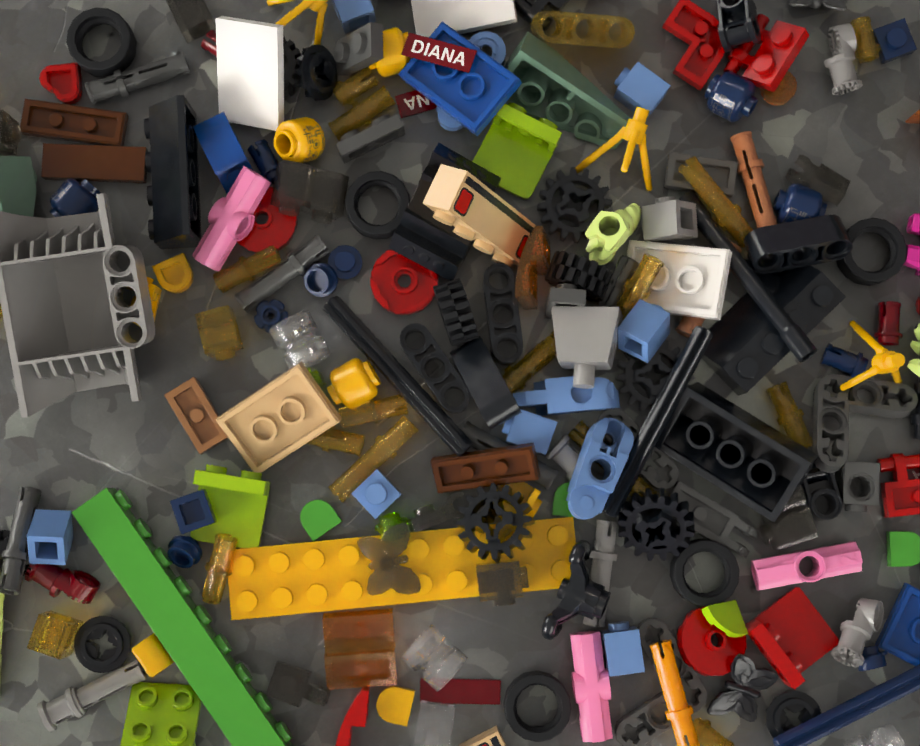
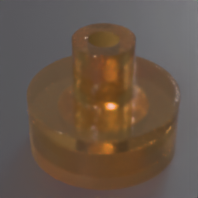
[760,71,797,106]

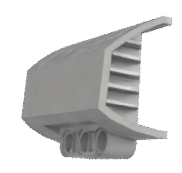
[0,193,155,418]

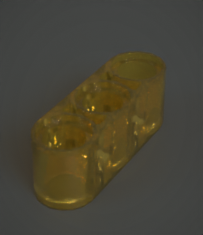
[531,10,635,48]

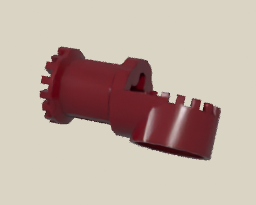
[25,564,101,604]

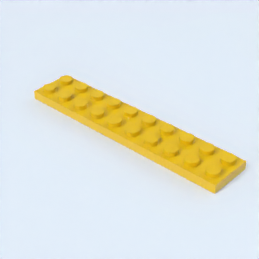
[226,517,576,620]

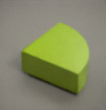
[701,600,748,638]

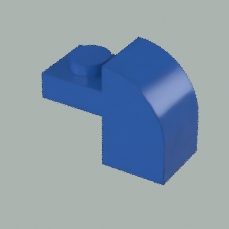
[193,112,254,194]

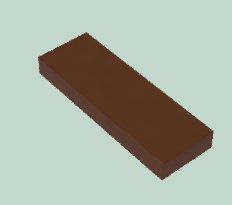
[19,99,128,146]
[41,143,148,183]
[431,443,541,493]

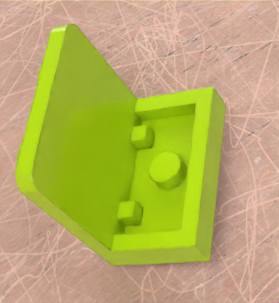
[472,102,562,200]
[190,464,271,548]
[120,682,201,746]

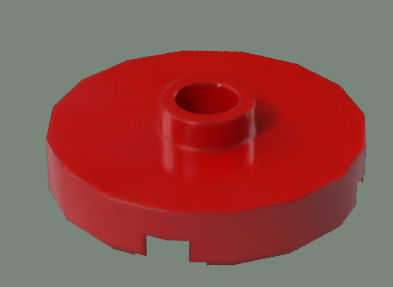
[237,187,298,255]
[370,249,438,315]
[677,606,747,676]

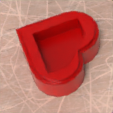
[39,62,83,105]

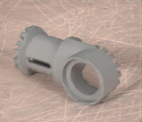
[824,23,863,95]
[831,597,884,668]

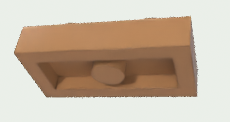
[164,377,228,455]

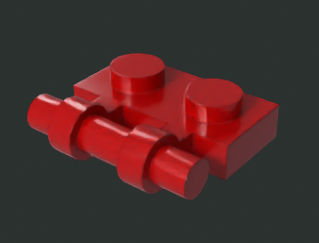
[723,14,809,92]
[876,453,920,518]

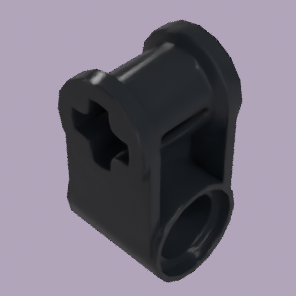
[717,0,761,52]
[798,452,843,521]

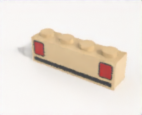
[423,164,542,268]

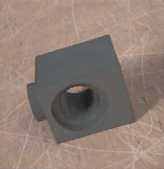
[835,461,880,512]

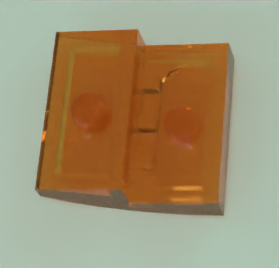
[515,226,551,310]
[322,608,397,690]

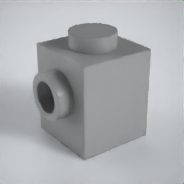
[641,197,698,243]

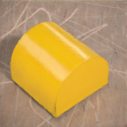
[132,633,174,678]

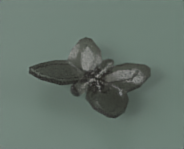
[357,523,421,596]

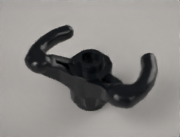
[542,540,611,640]

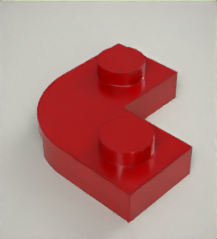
[662,0,725,91]

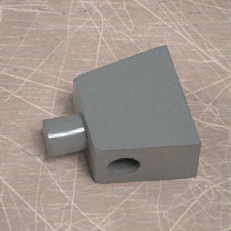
[551,306,623,389]

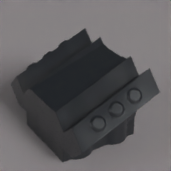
[389,143,501,281]

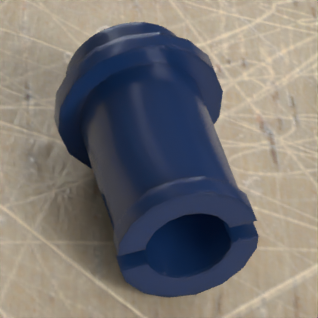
[247,139,286,186]
[820,343,868,378]

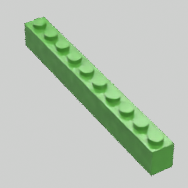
[71,488,293,746]

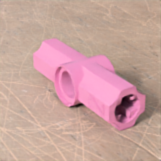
[192,166,271,272]
[750,541,863,591]
[570,631,613,743]

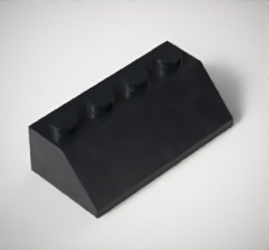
[144,95,202,249]
[702,266,846,396]
[655,382,819,522]

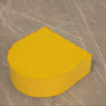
[152,253,193,294]
[376,686,415,727]

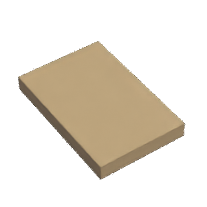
[215,361,342,473]

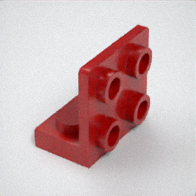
[745,587,839,690]

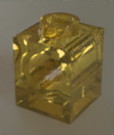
[195,305,244,361]
[27,610,84,660]

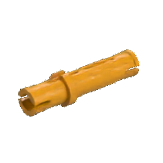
[649,639,700,746]

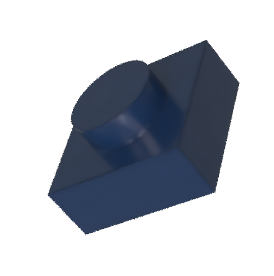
[870,18,917,64]
[170,489,217,534]

